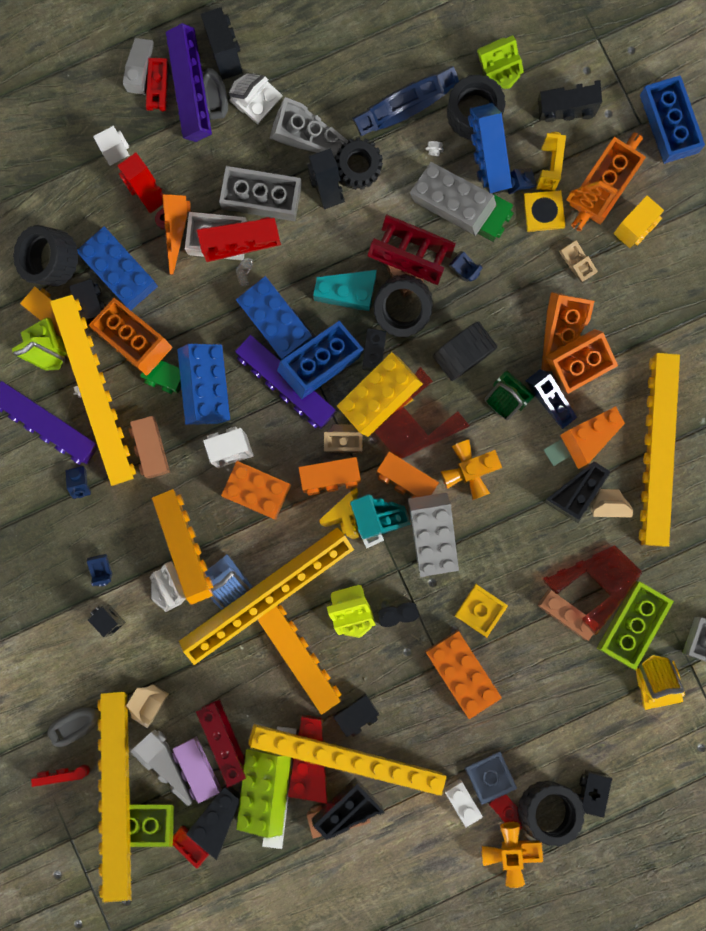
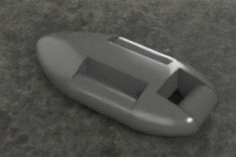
[202,68,228,120]
[47,707,100,747]

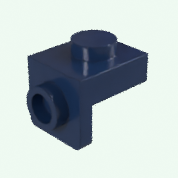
[507,168,537,194]
[449,251,483,282]
[65,466,91,499]
[87,554,112,587]

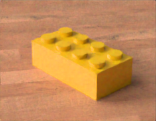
[337,352,423,437]

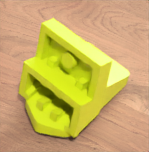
[327,585,376,638]

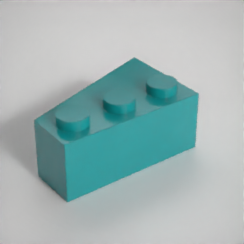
[313,270,377,311]
[350,495,411,540]

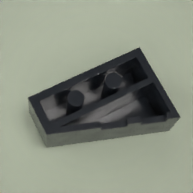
[201,7,243,80]
[538,80,602,122]
[307,148,345,210]
[545,462,611,523]
[311,777,385,841]
[186,785,240,860]

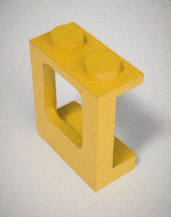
[536,132,566,191]

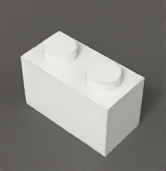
[93,126,130,165]
[444,779,483,827]

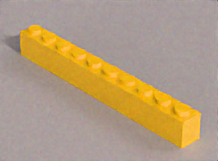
[50,295,136,486]
[639,353,680,547]
[179,527,354,665]
[98,692,131,902]
[248,724,447,796]

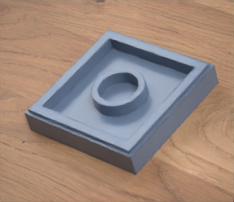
[465,752,517,805]

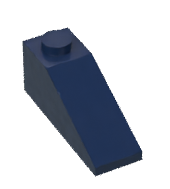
[525,369,577,429]

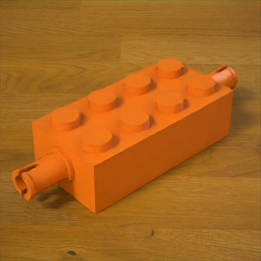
[569,132,646,231]

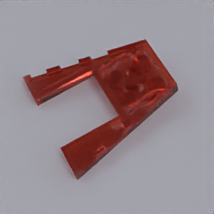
[374,367,470,459]
[543,545,642,635]

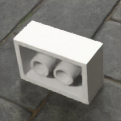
[185,212,247,260]
[203,426,254,468]

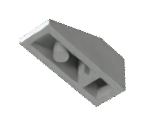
[123,38,154,95]

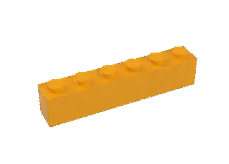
[152,489,214,605]
[258,604,342,715]

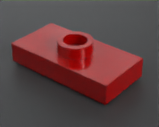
[488,794,522,831]
[173,825,210,869]

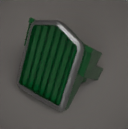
[485,370,535,420]

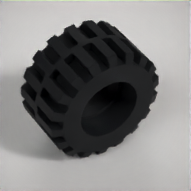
[335,137,383,190]

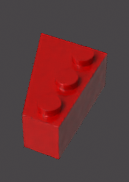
[117,152,164,214]

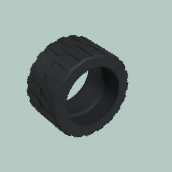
[447,74,506,140]
[13,225,78,287]
[374,274,433,337]
[433,321,498,381]
[517,781,585,847]

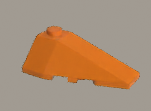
[566,181,618,218]
[163,194,191,275]
[541,292,594,372]

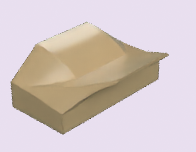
[324,424,363,453]
[590,489,633,517]
[126,684,169,728]

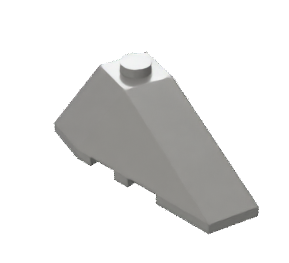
[269,97,348,158]
[130,729,194,806]

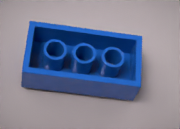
[640,75,705,164]
[468,103,512,193]
[77,226,158,310]
[236,276,313,360]
[277,321,364,399]
[177,344,230,425]

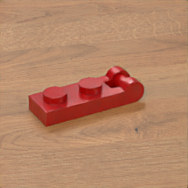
[146,58,168,111]
[31,764,90,787]

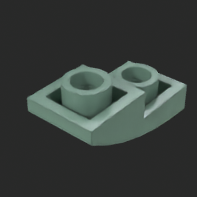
[544,439,571,466]

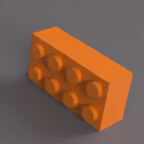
[88,297,173,376]
[425,630,502,720]

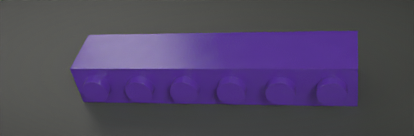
[166,23,212,142]
[235,335,336,429]
[0,381,98,465]

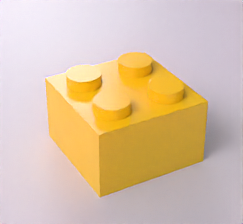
[613,195,664,248]

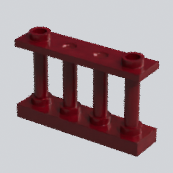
[368,214,456,285]
[196,699,246,787]

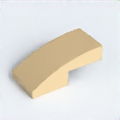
[559,240,598,282]

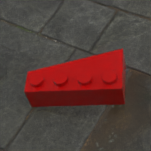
[197,217,281,262]
[288,714,328,804]

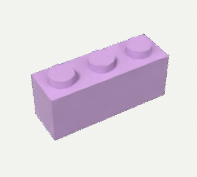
[172,736,222,803]

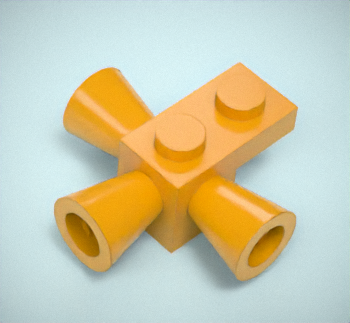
[440,440,502,500]
[482,822,543,888]

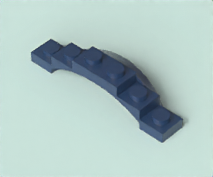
[352,66,459,136]

